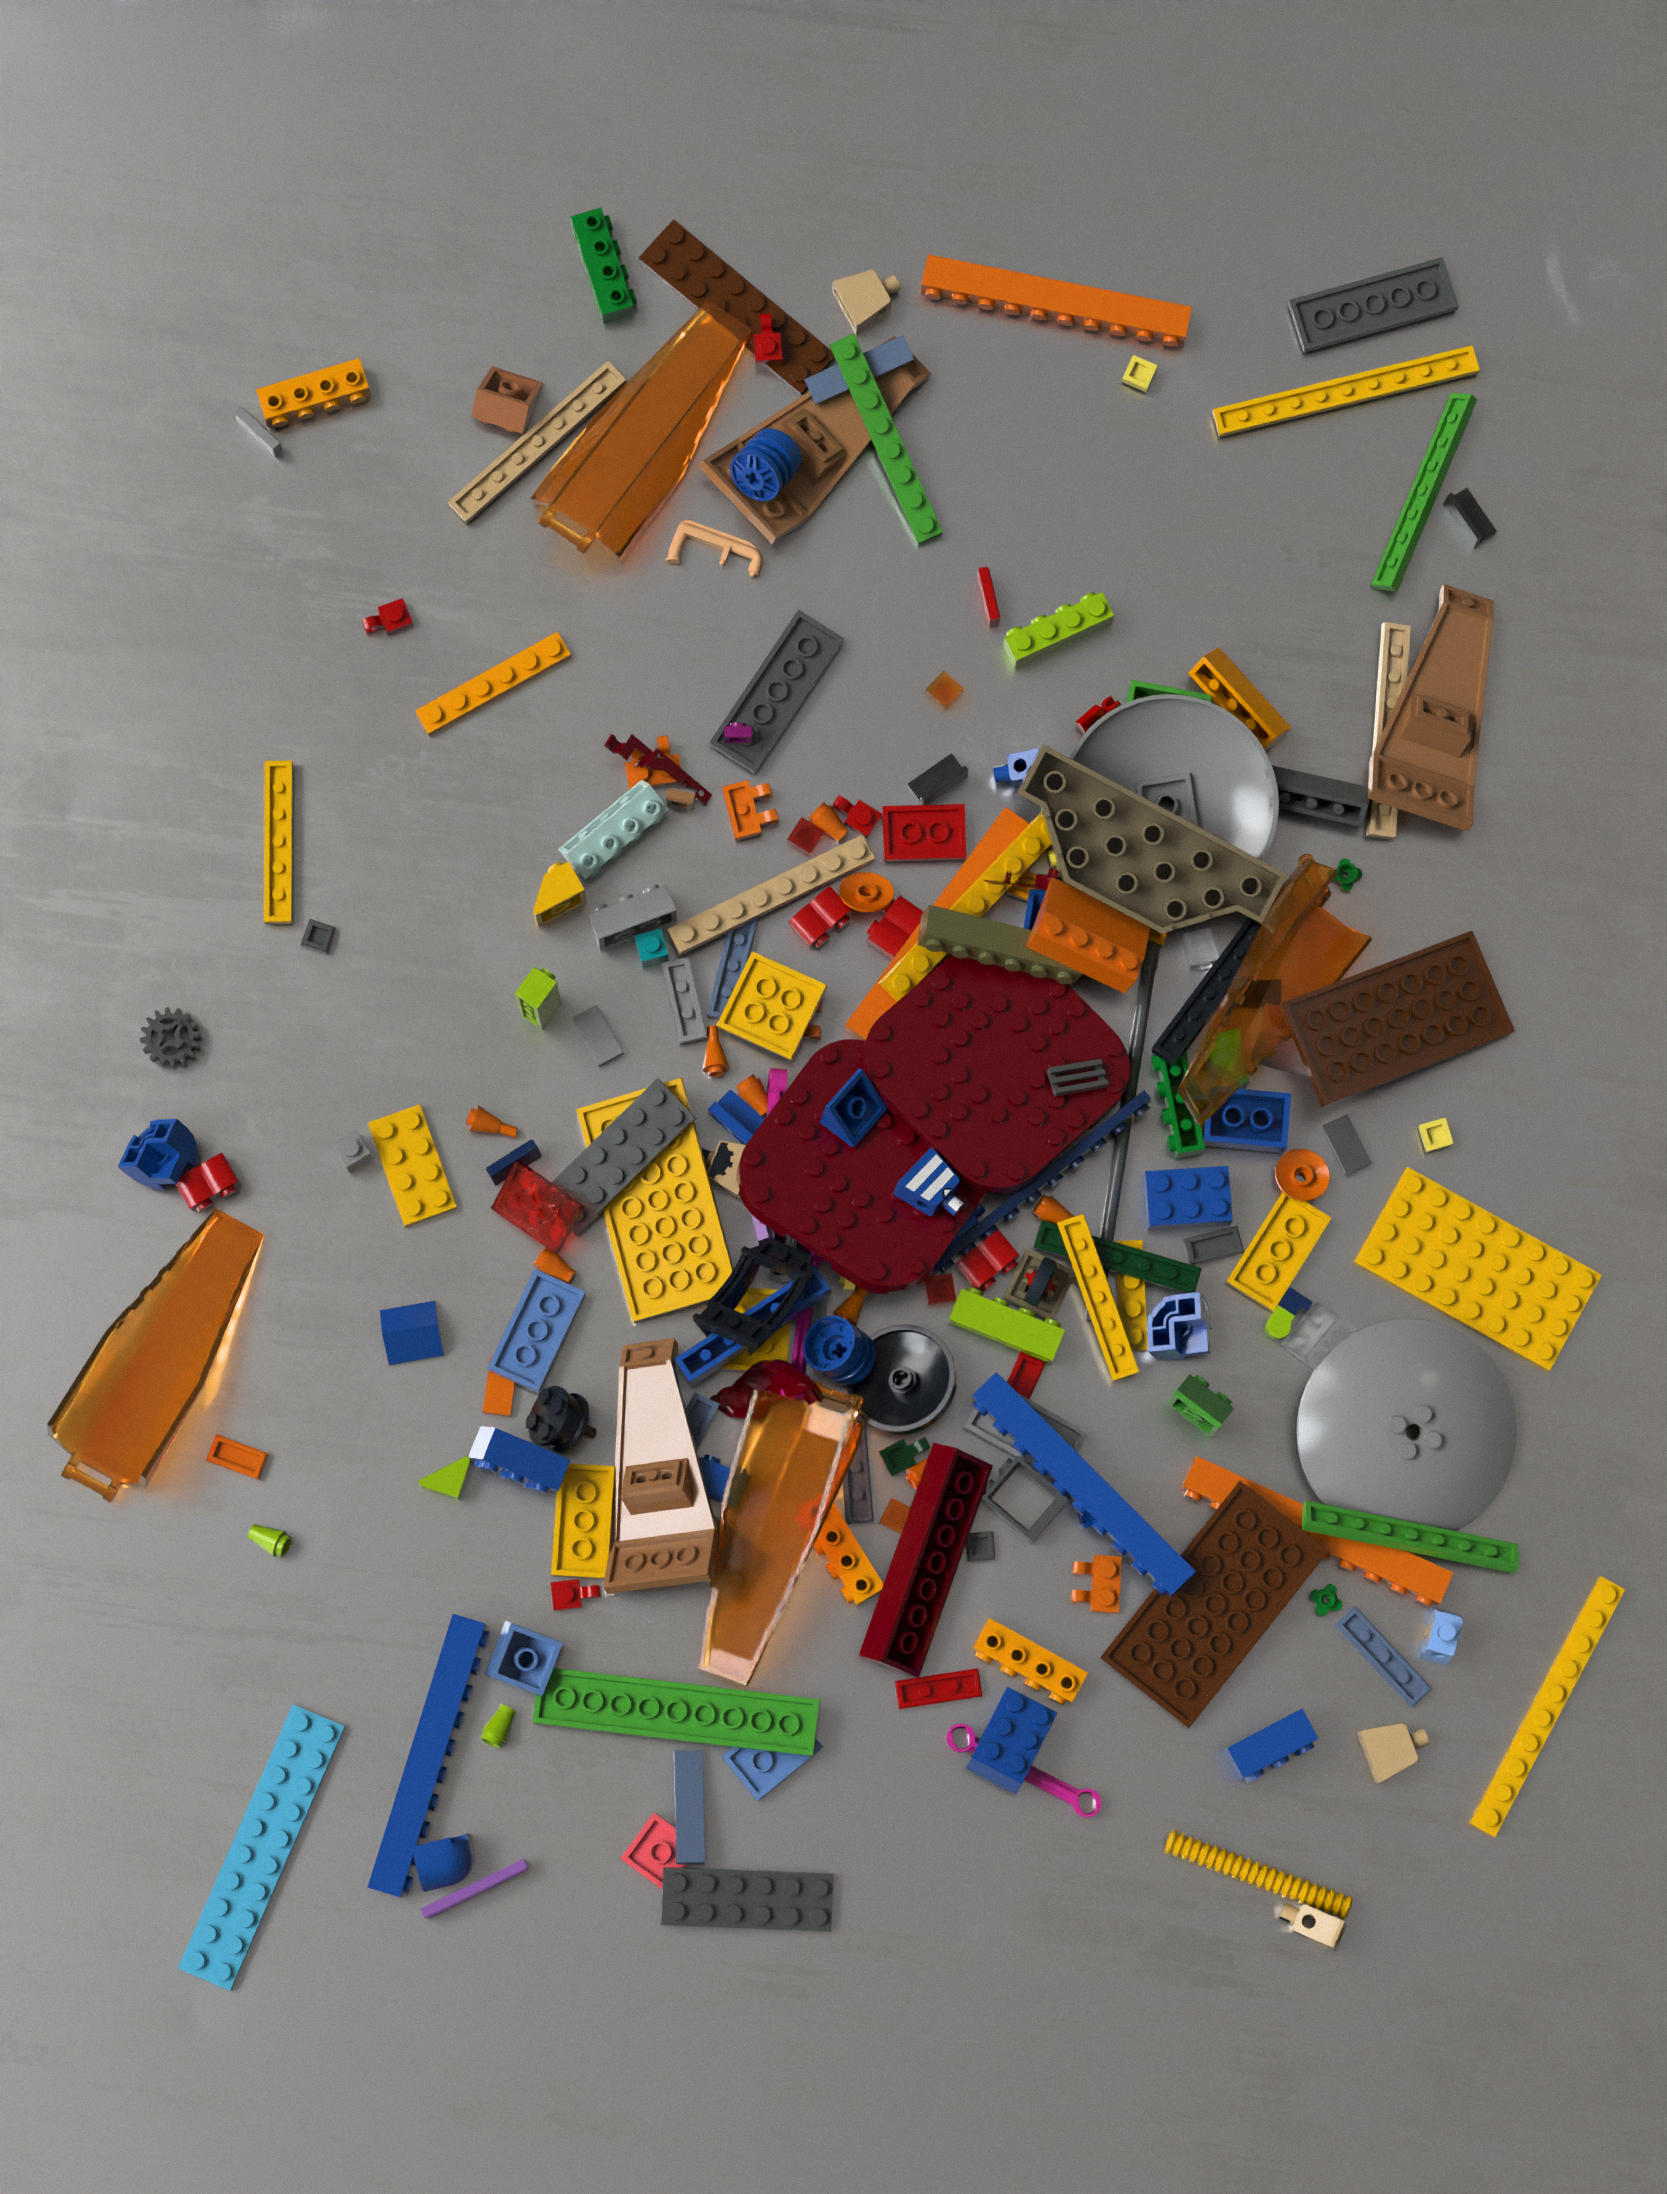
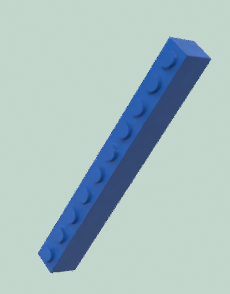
[972,1372,1196,1598]
[367,1614,490,1898]

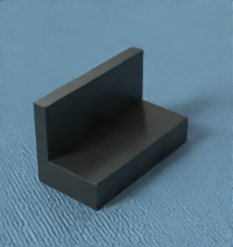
[1443,488,1497,548]
[907,753,968,805]

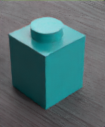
[635,928,669,968]

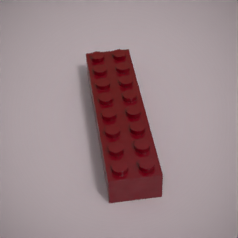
[859,1443,993,1678]

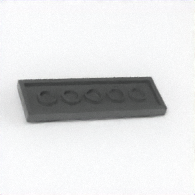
[1288,257,1459,353]
[709,609,844,774]
[539,1078,697,1235]
[660,1867,834,1932]

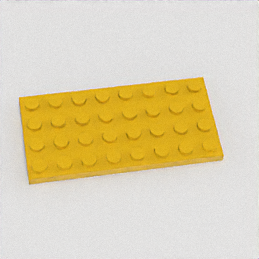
[576,1078,734,1322]
[1353,1167,1602,1372]

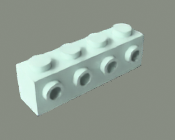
[558,780,669,879]

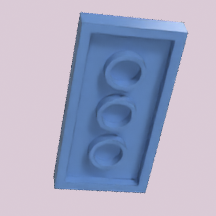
[487,1269,585,1393]

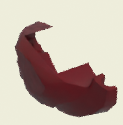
[710,1359,824,1419]

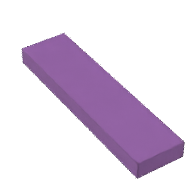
[420,1859,529,1919]

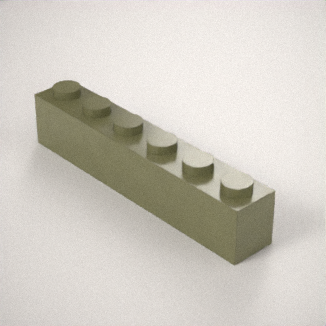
[917,905,1082,984]

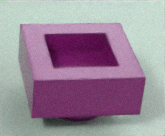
[724,722,752,744]

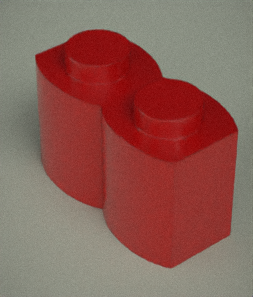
[788,886,852,949]
[866,895,924,960]
[176,1153,240,1212]
[955,1229,1019,1291]

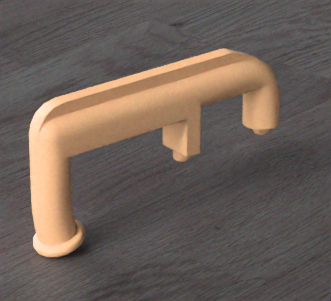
[665,520,763,577]

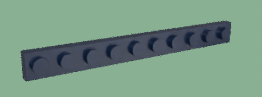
[932,1090,1151,1275]

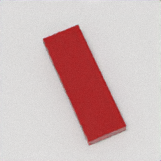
[895,1668,983,1709]

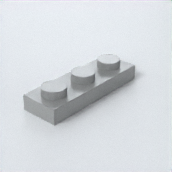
[662,957,707,1044]

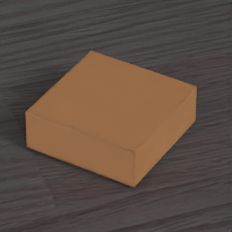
[666,788,696,810]

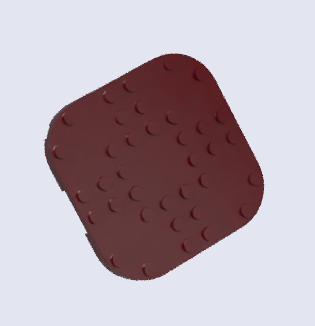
[862,955,1130,1194]
[737,1039,989,1294]

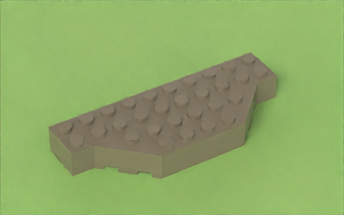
[1016,744,1288,934]

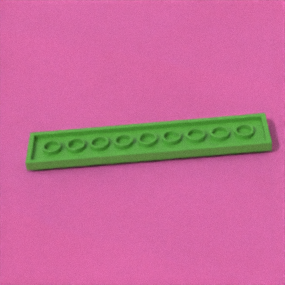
[532,1668,820,1757]

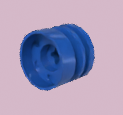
[730,428,802,501]
[803,1315,876,1386]

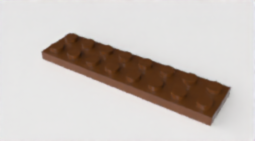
[638,219,835,396]

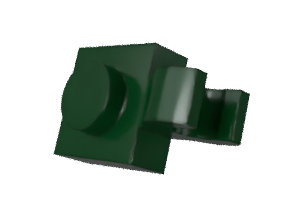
[879,1437,930,1477]

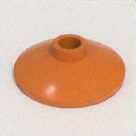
[839,872,894,912]
[1275,1149,1330,1201]

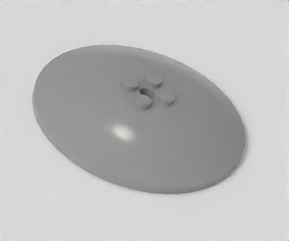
[1069,694,1279,861]
[1297,1318,1517,1531]

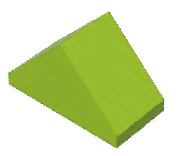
[418,1455,472,1500]

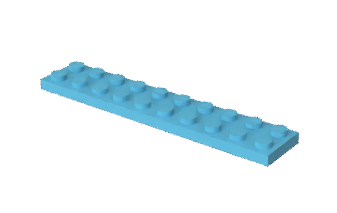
[178,1704,345,1991]

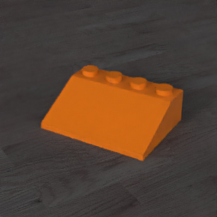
[1026,877,1150,993]

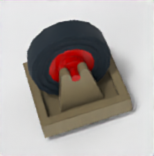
[1002,1248,1075,1320]

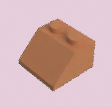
[471,366,543,434]

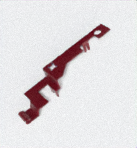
[604,734,712,805]
[984,868,1062,890]

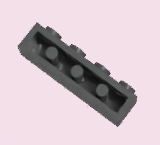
[1272,765,1369,827]

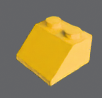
[533,861,586,927]

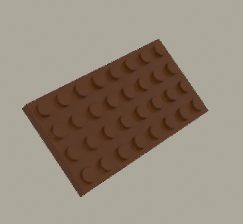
[1279,931,1515,1107]
[1100,1481,1329,1728]

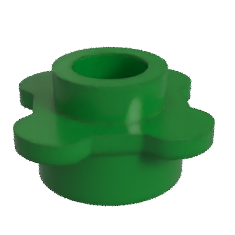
[1329,858,1362,891]
[1310,1584,1342,1616]

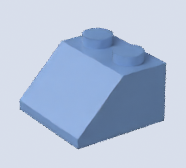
[485,1621,563,1696]

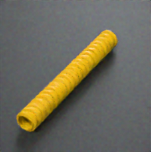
[1164,1829,1353,1920]

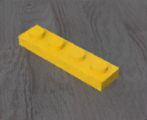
[1115,1240,1148,1352]

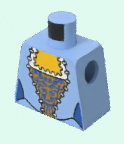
[1419,1607,1463,1666]

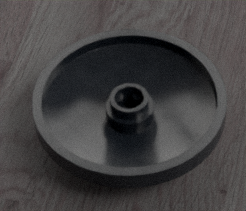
[847,1324,958,1435]

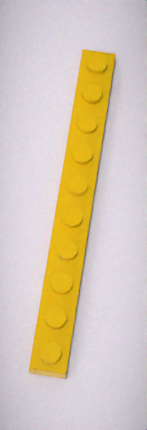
[1212,345,1480,437]
[879,812,1051,1002]
[1469,1576,1625,1838]

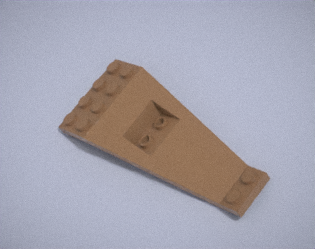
[699,336,931,544]
[1368,584,1494,832]
[603,1338,719,1594]

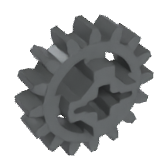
[140,1007,201,1068]

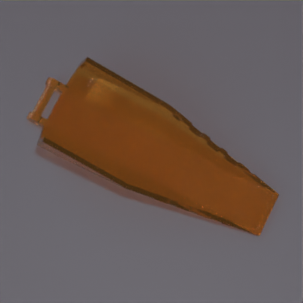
[530,300,752,565]
[1178,853,1372,1126]
[47,1208,264,1503]
[698,1380,865,1686]

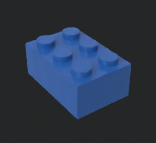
[1202,1086,1291,1153]
[1143,1166,1233,1231]
[468,1426,570,1494]
[966,1686,1057,1794]
[1223,1708,1319,1783]

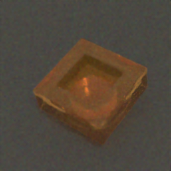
[925,671,964,710]
[879,1498,911,1535]

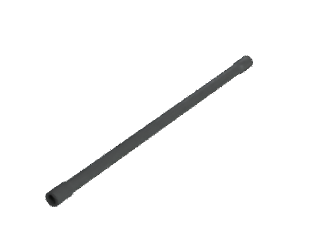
[1086,942,1161,1322]

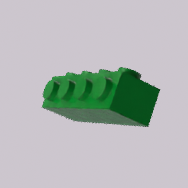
[570,207,637,324]
[1151,1052,1205,1159]

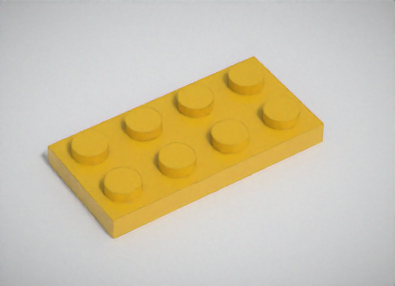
[368,1104,457,1227]
[1226,1192,1332,1312]
[551,1463,615,1579]

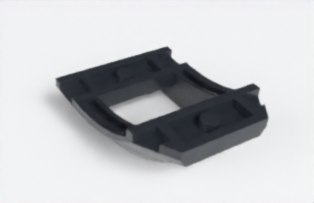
[692,1237,813,1356]

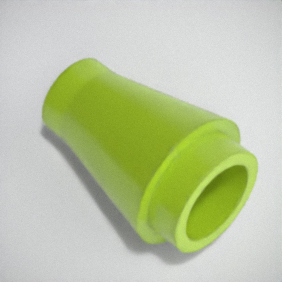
[248,1524,292,1557]
[480,1704,516,1749]

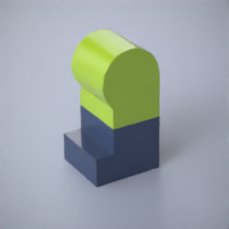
[1265,1287,1313,1341]

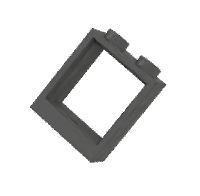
[981,1456,1069,1544]

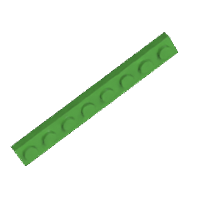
[829,333,943,544]
[1371,393,1477,592]
[1302,1500,1519,1573]

